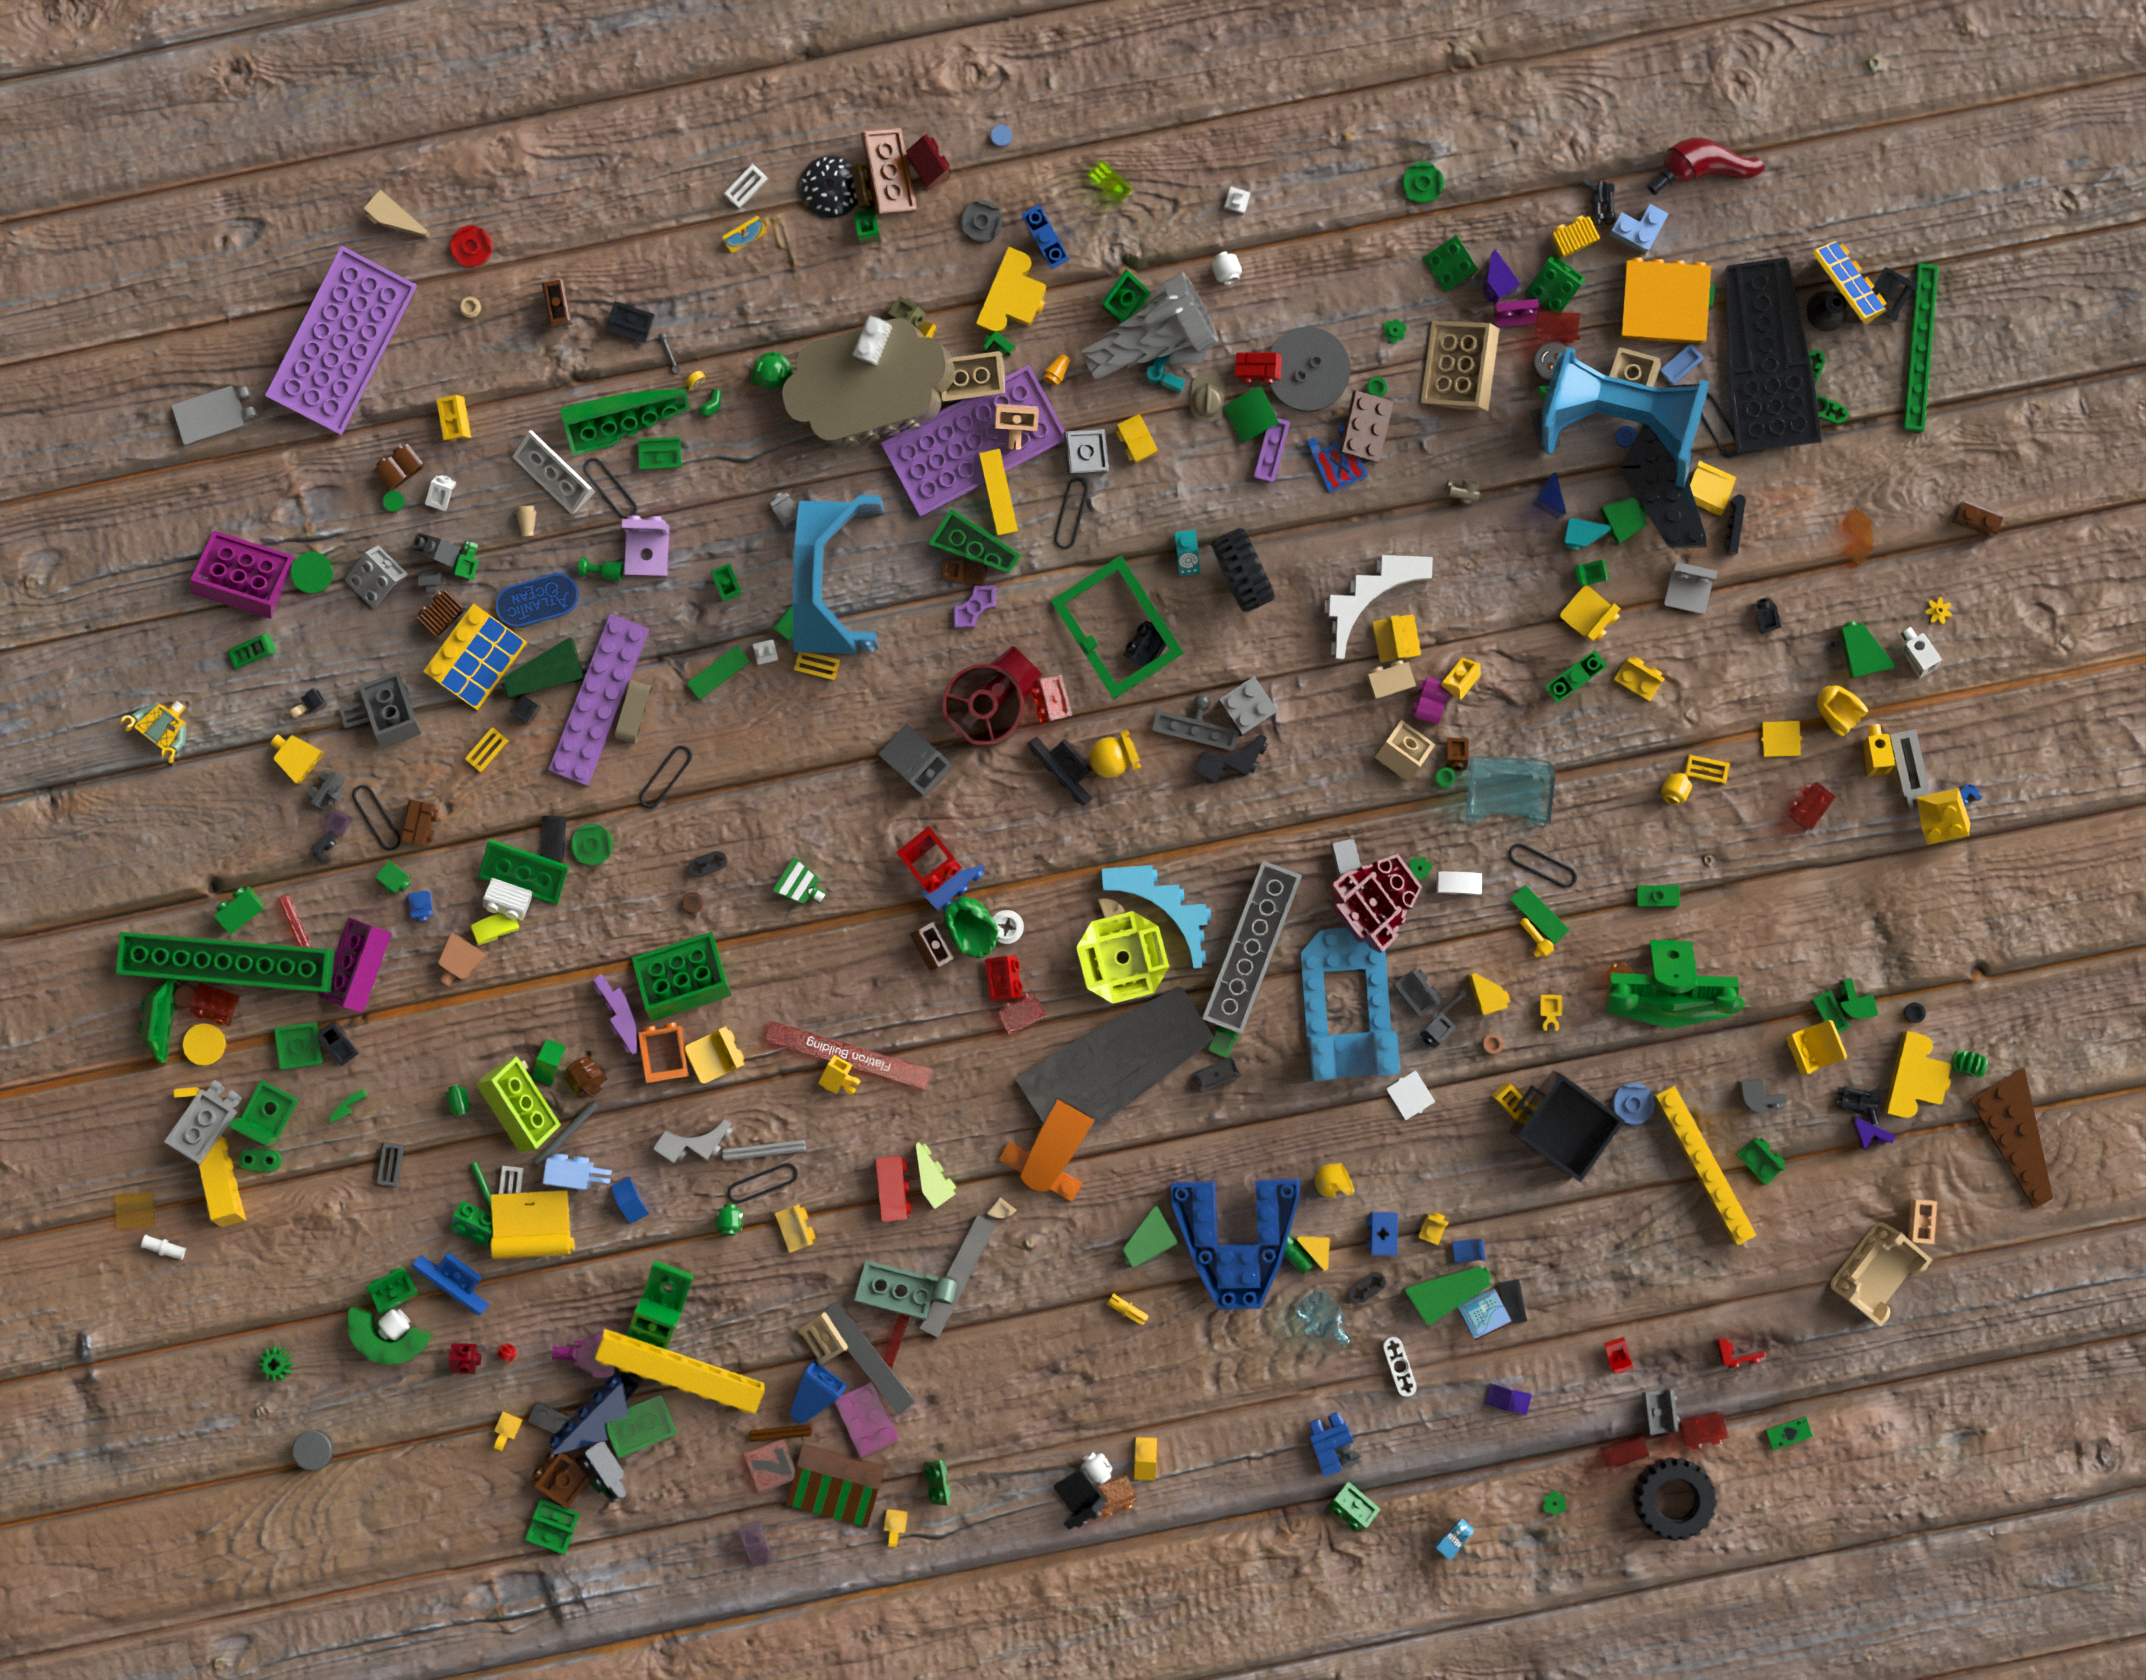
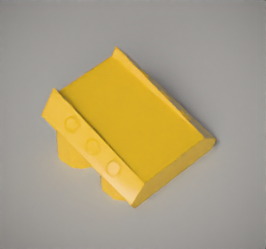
[1689,461,1736,516]

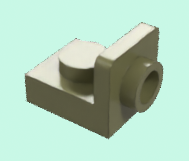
[888,296,926,328]

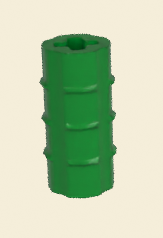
[1283,1234,1316,1275]

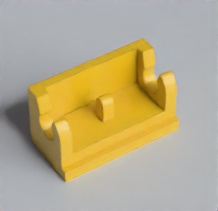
[436,395,471,441]

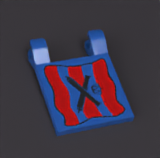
[1307,424,1368,493]

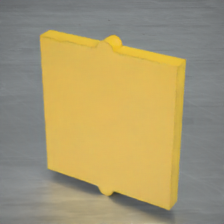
[1761,721,1802,757]

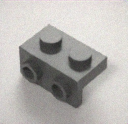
[1393,968,1441,1017]
[1642,1389,1680,1435]

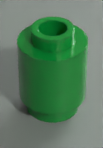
[445,1084,470,1116]

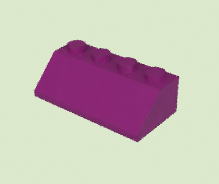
[320,917,392,1013]

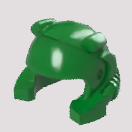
[751,351,793,391]

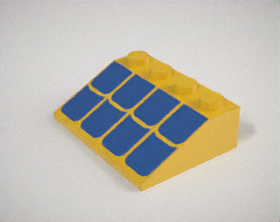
[1812,241,1887,325]
[423,603,528,710]

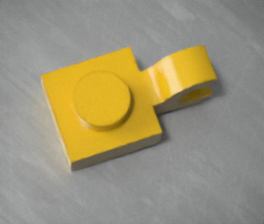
[493,1411,523,1451]
[884,1509,908,1548]

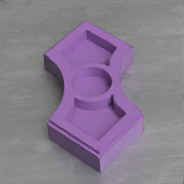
[954,585,996,628]

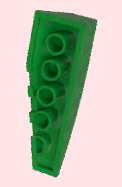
[560,389,690,456]

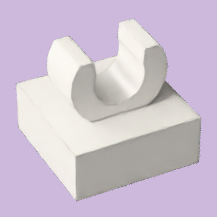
[1224,187,1250,214]
[753,639,778,665]

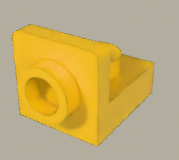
[1418,1212,1448,1245]

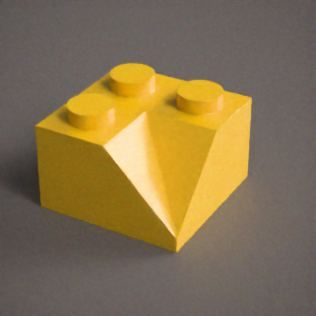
[1917,788,1970,845]

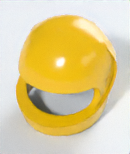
[1314,1163,1354,1198]

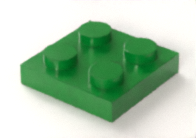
[274,1022,323,1070]

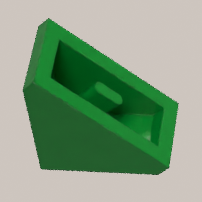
[854,208,881,245]
[532,1039,567,1086]

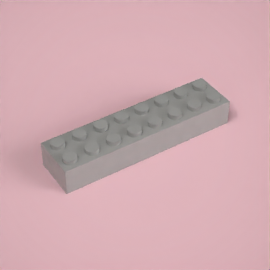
[1202,860,1302,1034]

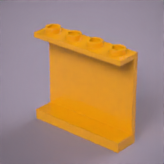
[1620,258,1711,344]

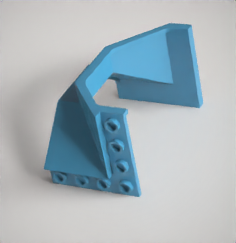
[1541,347,1709,488]
[792,495,884,654]

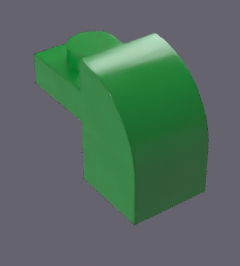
[1838,978,1878,1019]

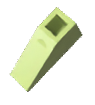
[916,1142,956,1209]

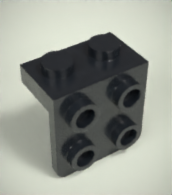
[1054,1469,1108,1530]

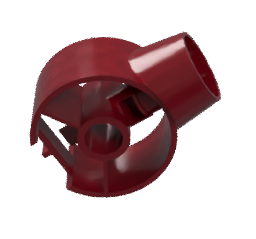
[943,646,1043,746]

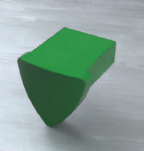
[1208,1026,1239,1058]

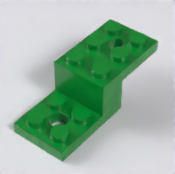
[627,1260,694,1350]

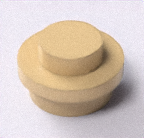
[460,297,481,318]

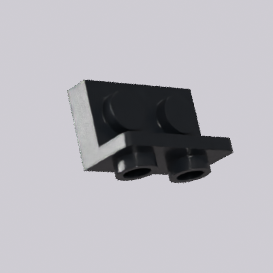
[1123,620,1166,667]

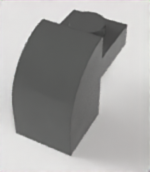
[1738,1079,1787,1113]

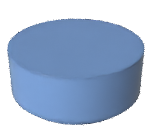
[991,125,1012,147]

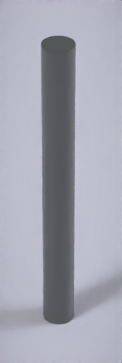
[534,1100,599,1166]

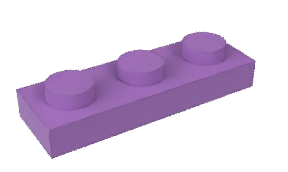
[1254,418,1290,483]

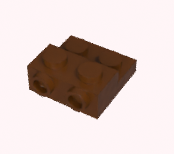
[532,1450,589,1509]

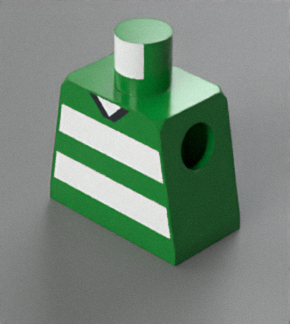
[773,857,827,904]

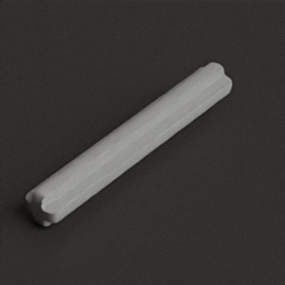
[722,1140,806,1161]

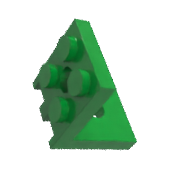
[229,1080,300,1146]

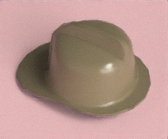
[1190,372,1225,422]

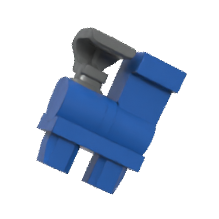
[1309,1411,1362,1477]

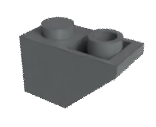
[410,532,460,567]

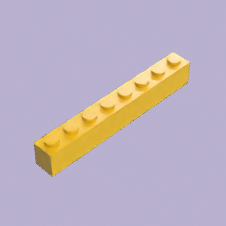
[1653,1085,1757,1245]
[595,1329,764,1413]

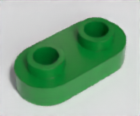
[238,1148,282,1171]

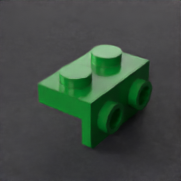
[449,1201,493,1248]
[365,1267,419,1315]

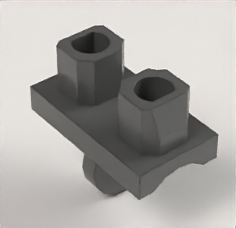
[307,770,346,811]

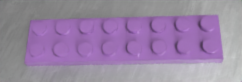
[549,614,650,786]

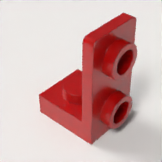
[1716,1338,1766,1368]

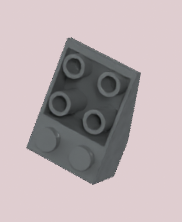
[878,724,953,797]

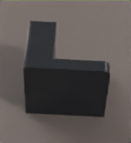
[510,696,541,724]

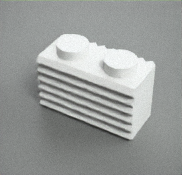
[853,315,892,365]
[483,878,532,920]

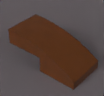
[941,559,988,586]

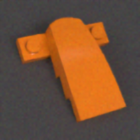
[999,1099,1094,1202]

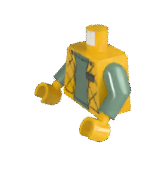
[120,700,187,763]

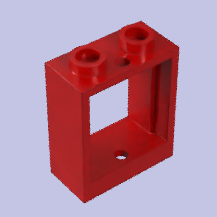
[896,826,962,894]

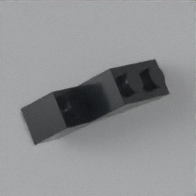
[1193,734,1268,783]

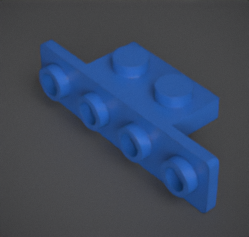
[412,1252,489,1316]

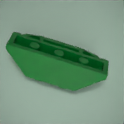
[138,978,178,1063]

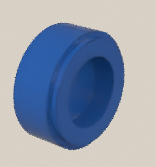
[1615,426,1637,448]

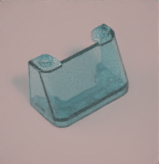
[1465,756,1556,825]

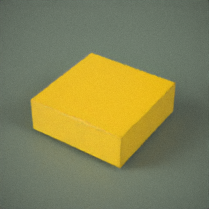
[174,1087,200,1098]

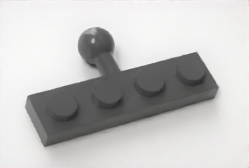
[1152,694,1238,751]

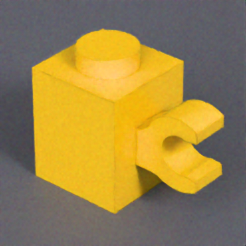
[818,1055,860,1095]

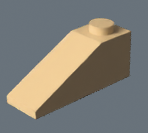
[364,190,430,238]

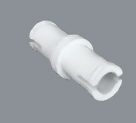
[141,1235,186,1261]

